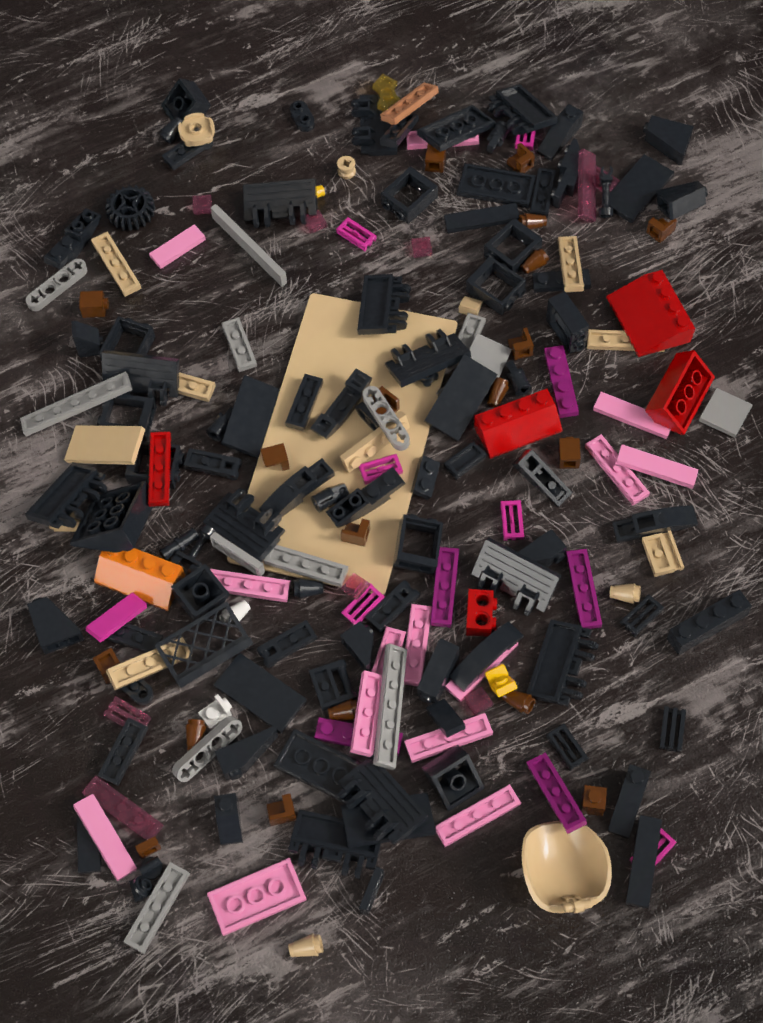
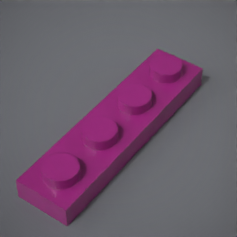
[544,345,579,418]
[431,547,459,627]
[566,549,602,629]
[314,717,403,756]
[526,752,587,834]

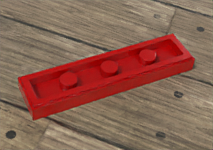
[148,431,171,507]

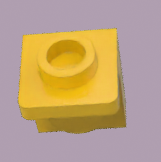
[485,663,517,697]

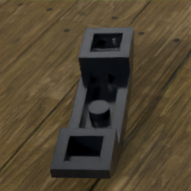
[310,368,372,440]
[449,621,524,692]

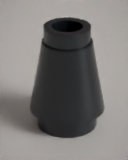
[159,116,183,144]
[293,578,323,599]

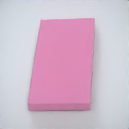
[207,858,307,936]

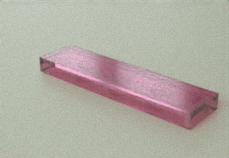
[578,149,596,223]
[82,775,163,840]

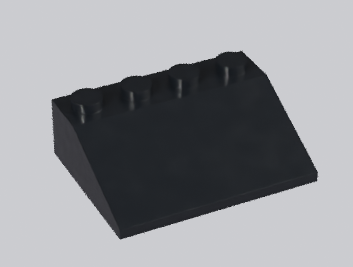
[70,481,153,553]

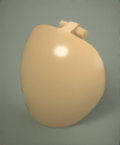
[522,821,612,914]

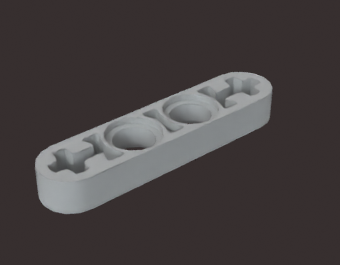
[26,259,87,311]
[363,386,410,451]
[172,716,242,782]

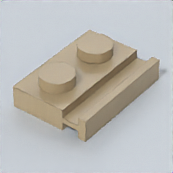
[642,530,684,577]

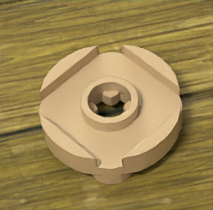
[178,113,215,147]

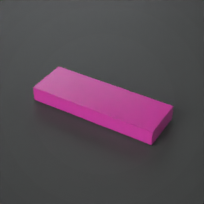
[86,592,147,643]

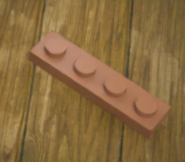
[380,83,439,125]

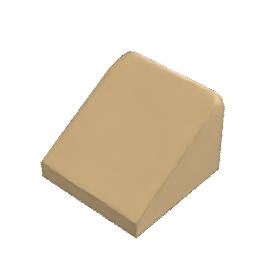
[459,296,483,316]

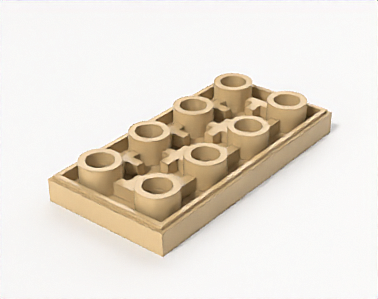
[64,425,145,465]

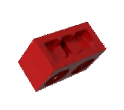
[466,589,497,637]

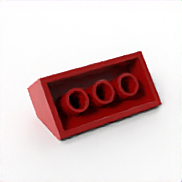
[645,350,715,435]
[474,389,562,459]

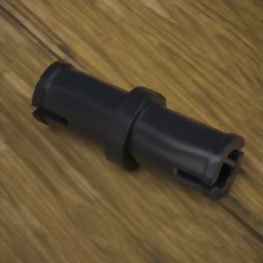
[159,528,199,560]

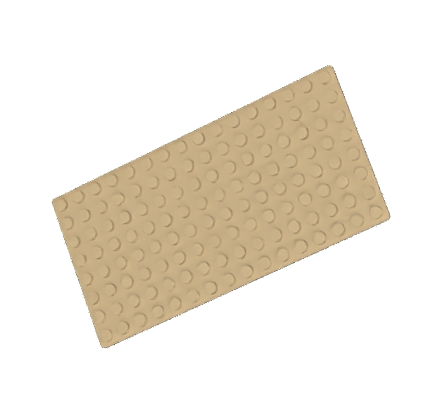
[227,293,457,595]

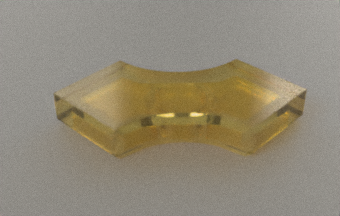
[373,74,401,112]

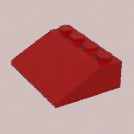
[607,270,695,357]

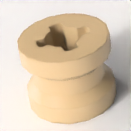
[337,156,356,179]

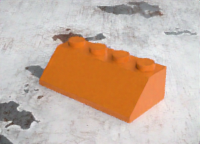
[94,548,185,611]

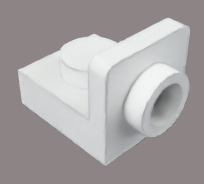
[198,694,232,730]

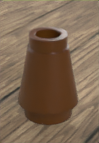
[518,213,547,230]
[520,248,549,274]
[487,377,509,408]
[502,690,535,714]
[328,699,358,720]
[185,719,207,751]

